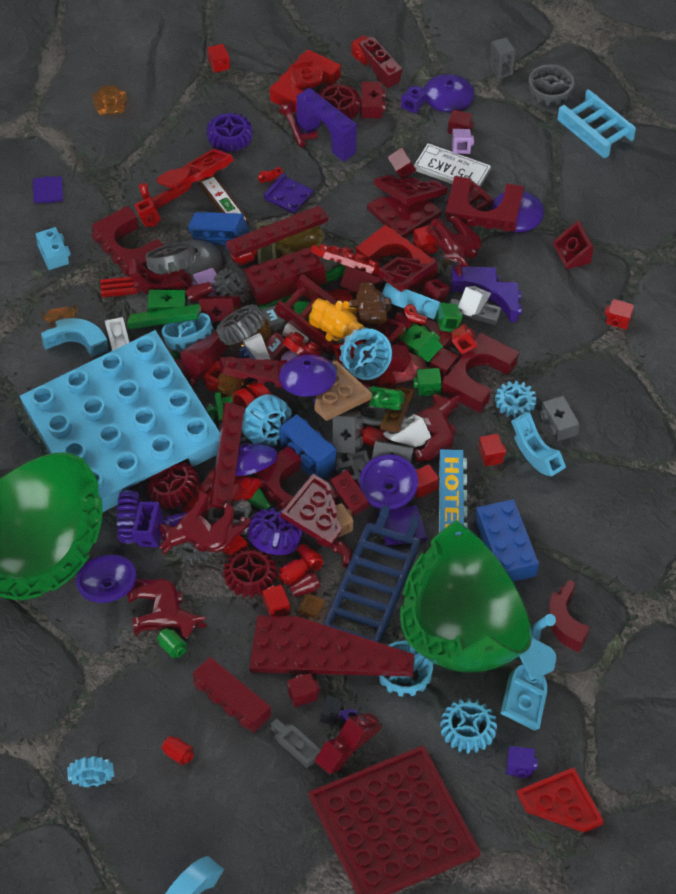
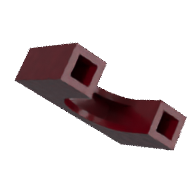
[446,176,524,232]
[91,206,164,277]
[441,333,519,413]
[253,446,339,510]

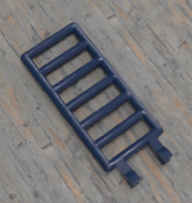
[323,505,421,643]

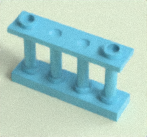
[557,89,636,158]

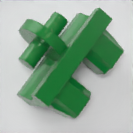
[369,387,404,410]
[205,392,232,425]

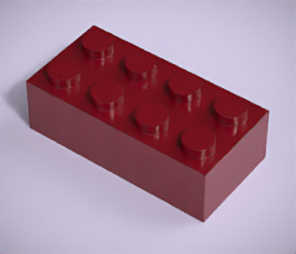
[244,247,327,306]

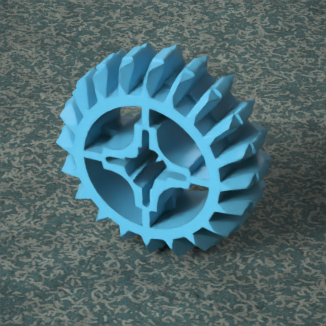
[440,698,497,754]

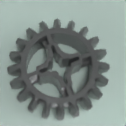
[216,304,265,345]

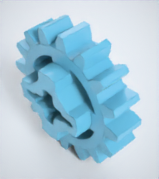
[495,381,536,419]
[67,756,114,787]

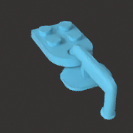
[501,614,556,731]

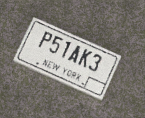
[414,144,491,187]

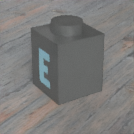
[261,306,285,338]

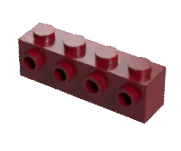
[193,657,271,733]

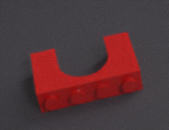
[269,49,341,114]
[356,225,438,292]

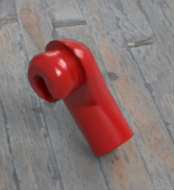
[258,167,283,183]
[404,304,427,325]

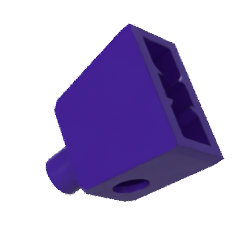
[132,502,164,548]

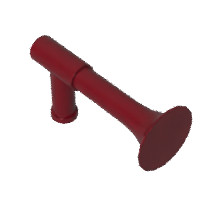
[279,103,318,147]

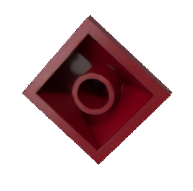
[340,266,386,294]

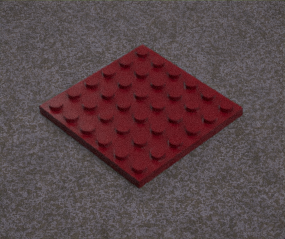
[308,745,481,894]

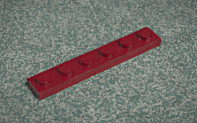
[226,205,328,258]
[209,402,244,511]

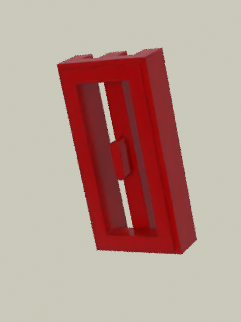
[100,277,138,298]

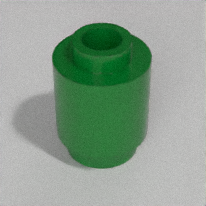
[157,628,187,658]

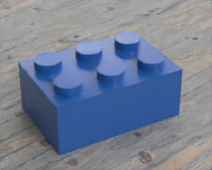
[280,414,336,480]

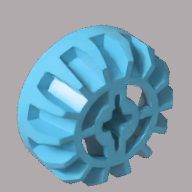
[162,313,214,352]
[339,327,392,380]
[242,395,292,447]
[379,641,433,697]

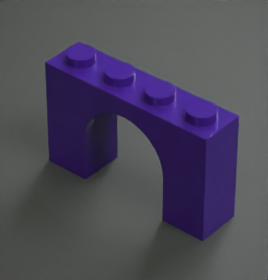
[297,88,357,162]

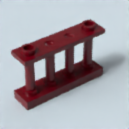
[273,274,359,356]

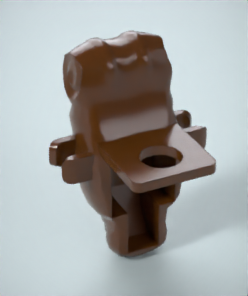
[349,282,392,328]

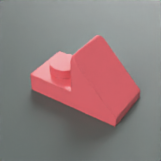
[392,353,429,384]

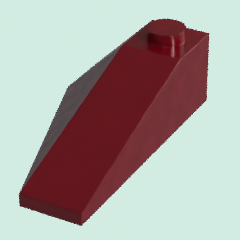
[180,330,229,383]

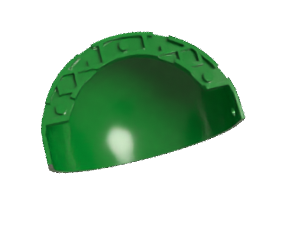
[0,452,102,600]
[400,520,532,672]

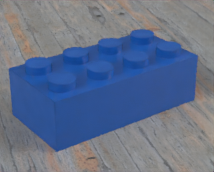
[475,499,539,582]

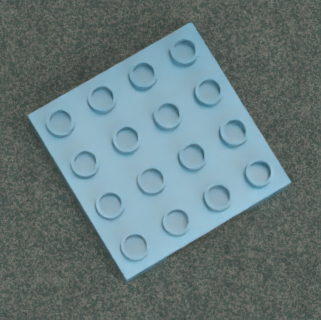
[20,330,220,512]

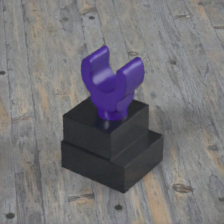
[320,696,357,724]

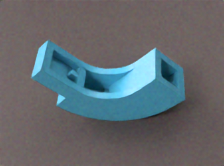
[382,282,440,319]
[41,318,108,357]
[511,412,566,476]
[165,856,224,894]

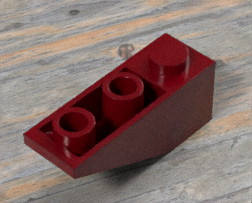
[359,36,402,89]

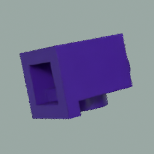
[401,86,426,114]

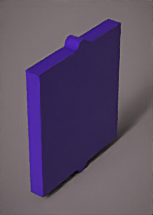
[33,176,63,204]

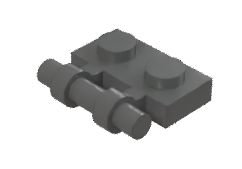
[335,450,370,488]

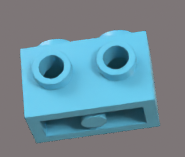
[35,227,71,270]

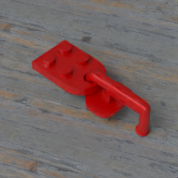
[138,149,234,209]

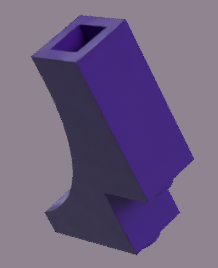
[451,267,522,322]

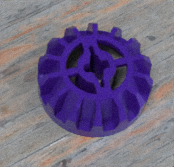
[247,508,302,555]

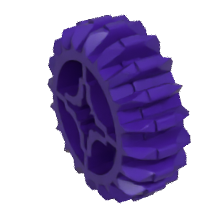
[206,112,253,153]
[117,491,140,544]

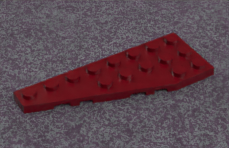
[219,357,373,403]
[249,615,415,677]

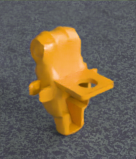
[309,298,364,342]

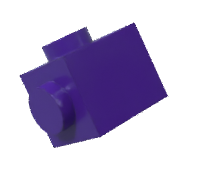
[506,746,538,778]

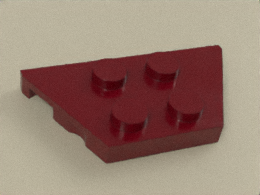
[379,257,437,292]

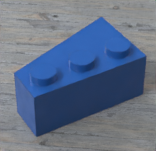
[188,212,250,249]

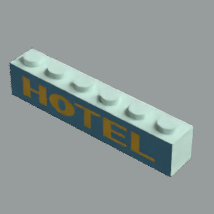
[439,449,467,535]

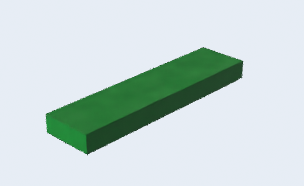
[127,304,202,329]

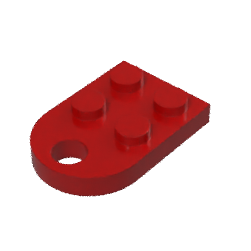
[283,331,323,356]

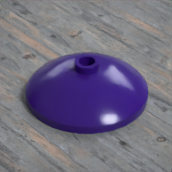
[424,74,474,113]
[491,191,544,232]
[279,354,337,396]
[235,443,278,476]
[359,455,418,510]
[76,555,137,603]

